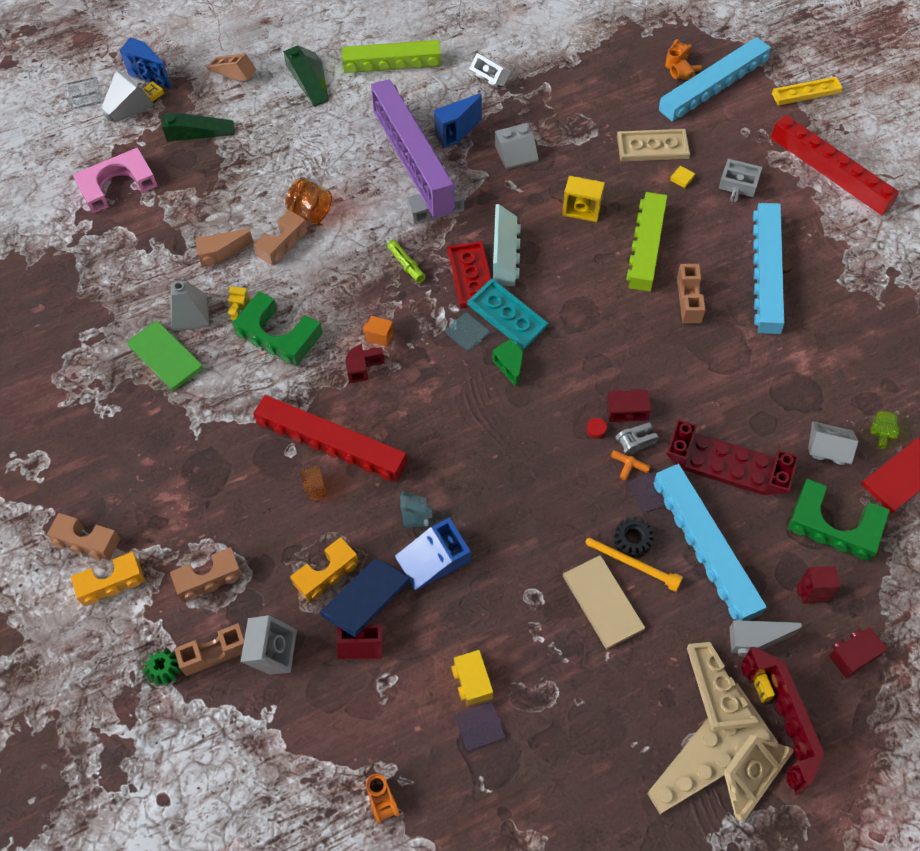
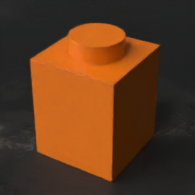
[363,316,394,347]

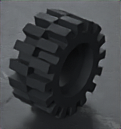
[614,517,654,558]

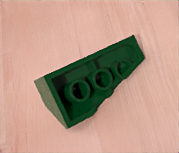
[283,45,329,107]
[162,113,234,142]

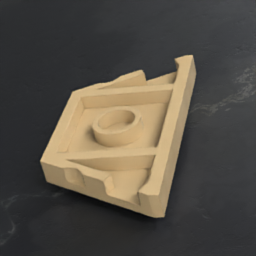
[724,735,794,822]

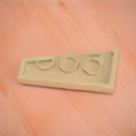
[687,642,759,731]

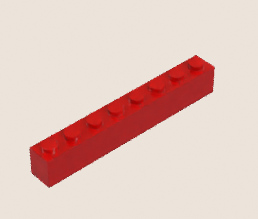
[771,115,899,215]
[253,395,407,482]

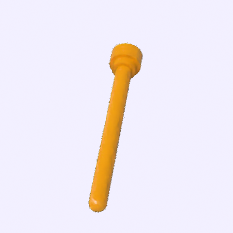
[585,538,683,592]

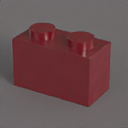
[606,389,651,422]
[797,566,840,604]
[337,624,382,659]
[829,627,887,678]

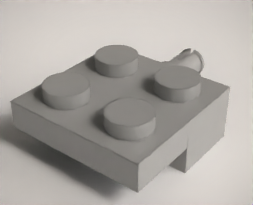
[719,159,762,202]

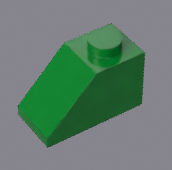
[492,339,523,387]

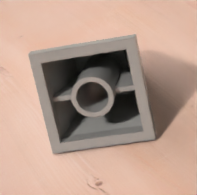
[101,69,154,122]
[170,281,210,332]

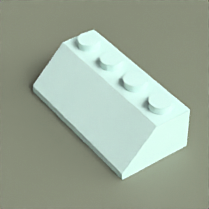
[493,204,521,286]

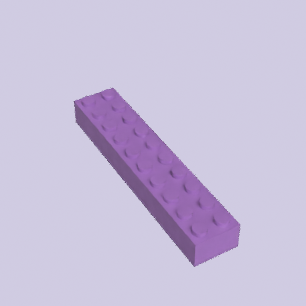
[371,79,456,218]

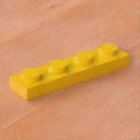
[772,77,843,106]

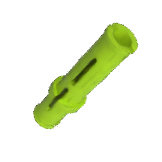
[386,239,426,283]

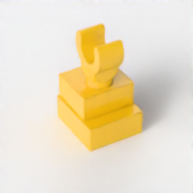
[228,286,250,320]

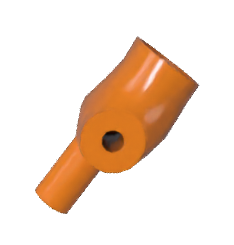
[670,59,702,80]

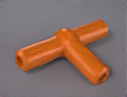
[611,450,651,480]

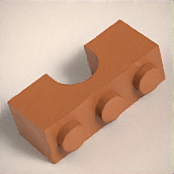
[253,210,308,266]
[677,264,705,324]
[47,513,121,561]
[170,547,243,602]
[174,623,245,676]

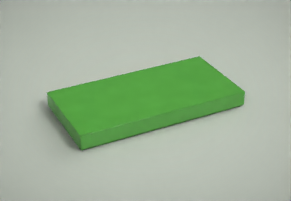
[126,320,204,392]

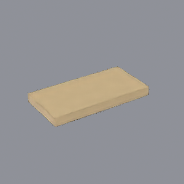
[617,129,690,162]
[563,555,645,650]

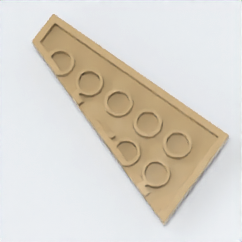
[647,683,778,815]

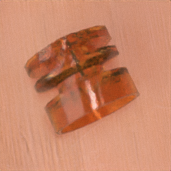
[285,177,332,224]

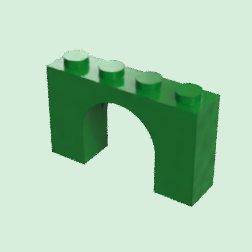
[232,291,323,366]
[787,479,889,561]

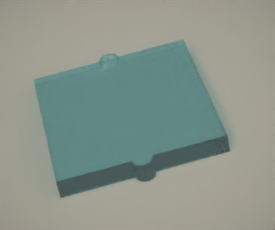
[444,312,490,352]

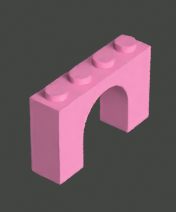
[73,148,157,214]

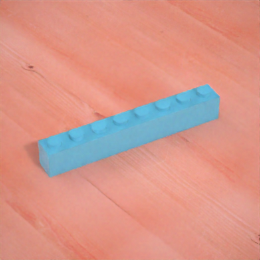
[659,37,771,122]
[753,203,784,334]
[654,464,767,621]

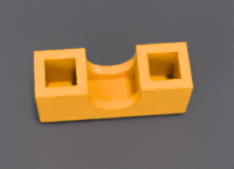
[290,537,359,602]
[70,552,145,606]

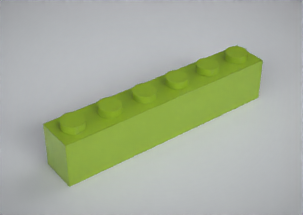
[342,40,441,73]
[626,192,667,292]

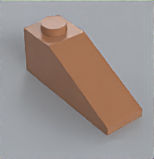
[206,53,257,81]
[196,228,253,266]

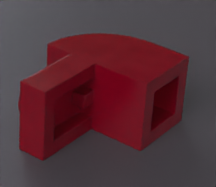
[345,344,385,383]

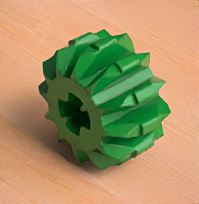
[142,648,181,687]

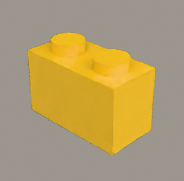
[451,650,493,706]

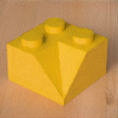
[562,176,605,222]

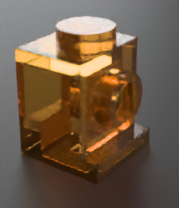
[300,466,327,501]

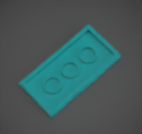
[467,278,549,350]

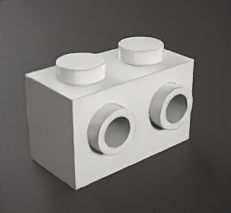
[470,53,511,87]

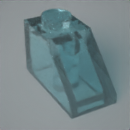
[400,491,432,528]

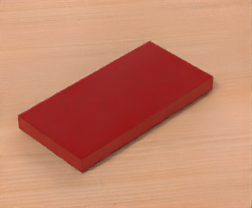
[447,241,492,308]
[861,437,920,514]

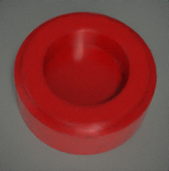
[586,418,607,439]

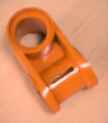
[665,39,692,69]
[366,774,400,824]

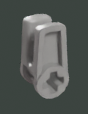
[616,422,659,455]

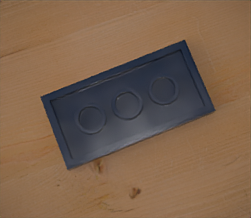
[320,558,410,637]

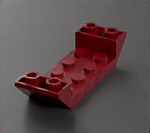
[666,419,799,495]
[741,647,824,795]

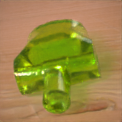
[870,411,899,449]

